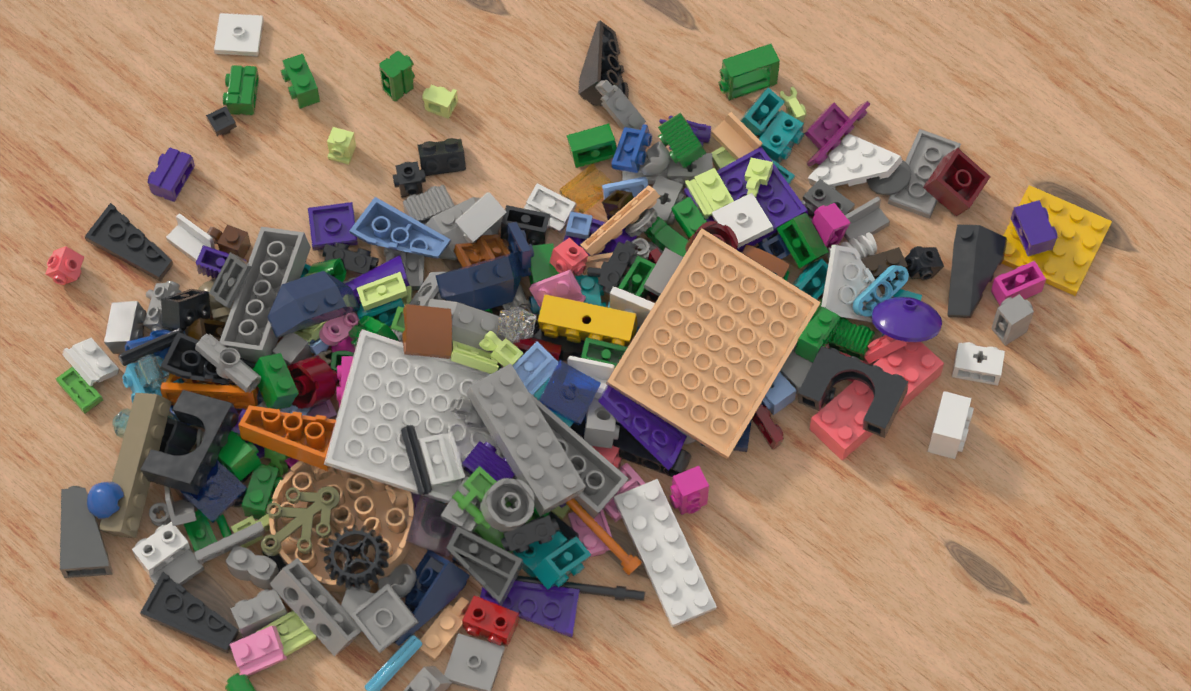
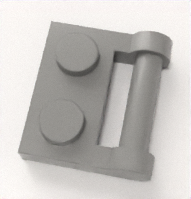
[384,247,425,290]

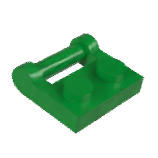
[183,503,232,552]

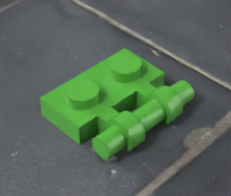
[451,466,511,530]

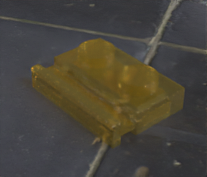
[560,164,613,214]

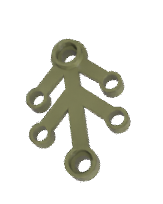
[261,486,340,556]

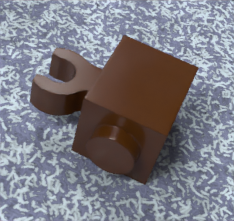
[207,224,251,259]

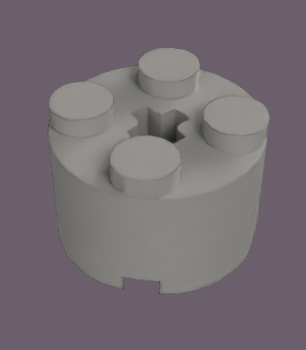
[480,478,535,532]

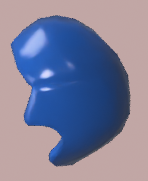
[87,482,124,519]

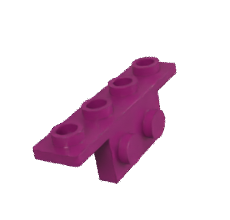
[804,101,870,167]

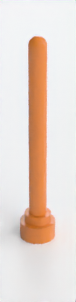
[566,498,642,576]

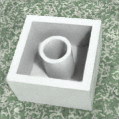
[928,391,974,459]

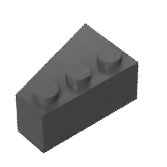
[447,527,524,606]

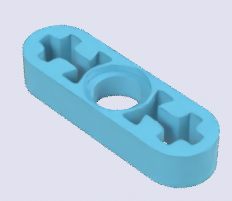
[853,265,909,317]

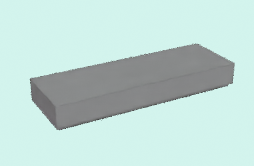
[194,521,265,564]

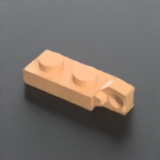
[418,597,470,662]

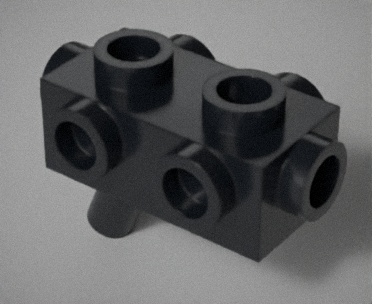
[587,240,639,294]
[322,242,379,274]
[501,514,560,553]

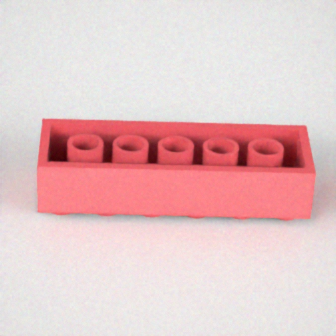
[809,342,944,461]

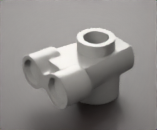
[450,397,484,428]

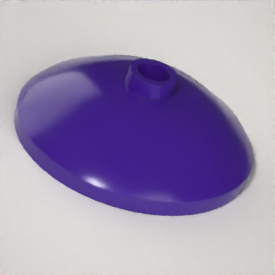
[872,297,942,342]

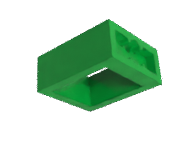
[718,43,780,101]

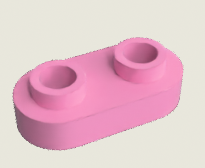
[319,312,359,346]

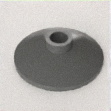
[867,160,911,195]

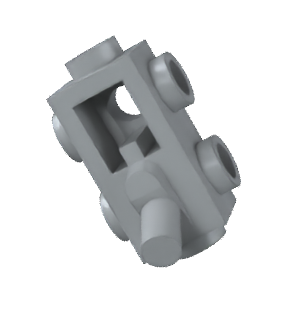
[143,281,182,332]

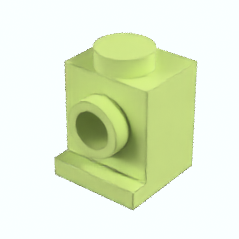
[422,85,458,119]
[327,127,356,164]

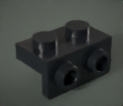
[417,138,466,176]

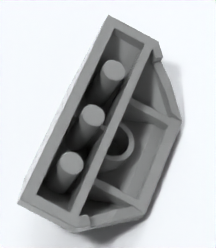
[425,197,503,260]
[427,299,517,353]

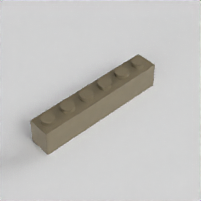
[99,393,172,538]

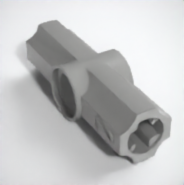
[195,334,261,393]

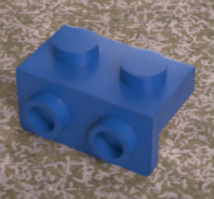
[611,124,652,173]

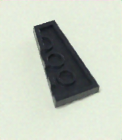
[84,203,173,281]
[140,572,239,653]

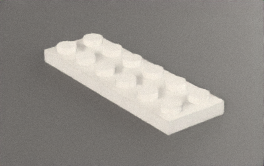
[613,479,717,628]

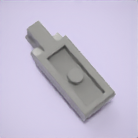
[595,80,646,130]

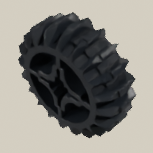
[323,525,390,591]

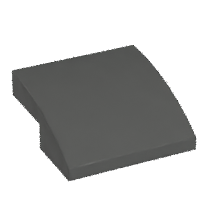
[209,252,251,308]

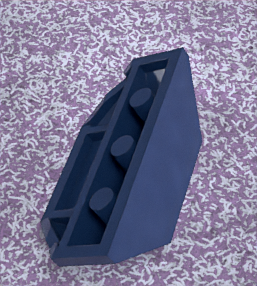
[435,252,522,311]
[267,271,361,338]

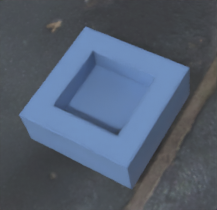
[566,212,593,239]

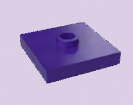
[308,202,358,251]

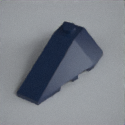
[394,550,470,646]

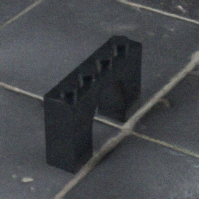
[798,346,908,438]
[140,390,239,495]

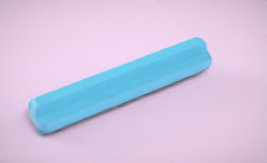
[364,635,422,691]

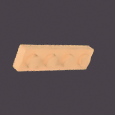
[581,185,660,257]

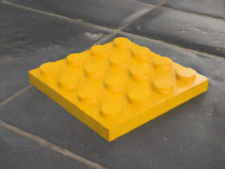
[1001,185,1112,296]

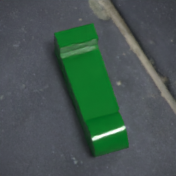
[644,216,688,257]

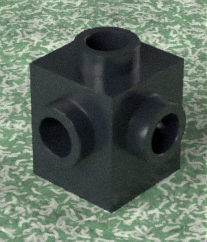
[392,161,426,198]
[904,246,944,280]

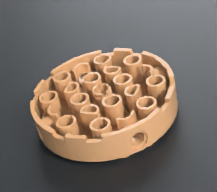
[269,461,416,592]

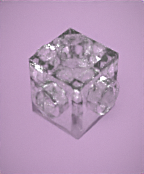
[497,307,536,342]

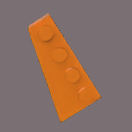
[239,405,336,472]

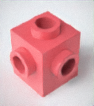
[549,238,589,276]
[45,246,84,285]

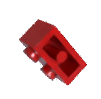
[462,595,519,647]

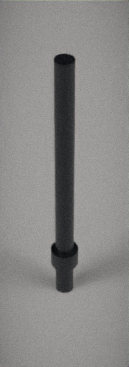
[515,575,645,601]

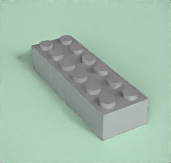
[219,227,311,363]
[466,364,586,517]
[529,393,629,519]

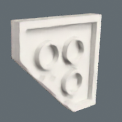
[808,134,902,189]
[821,245,884,322]

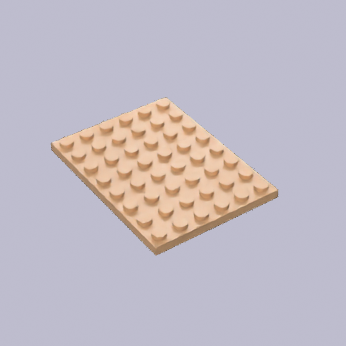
[606,228,821,459]

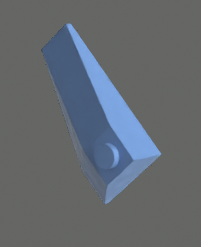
[349,197,451,259]

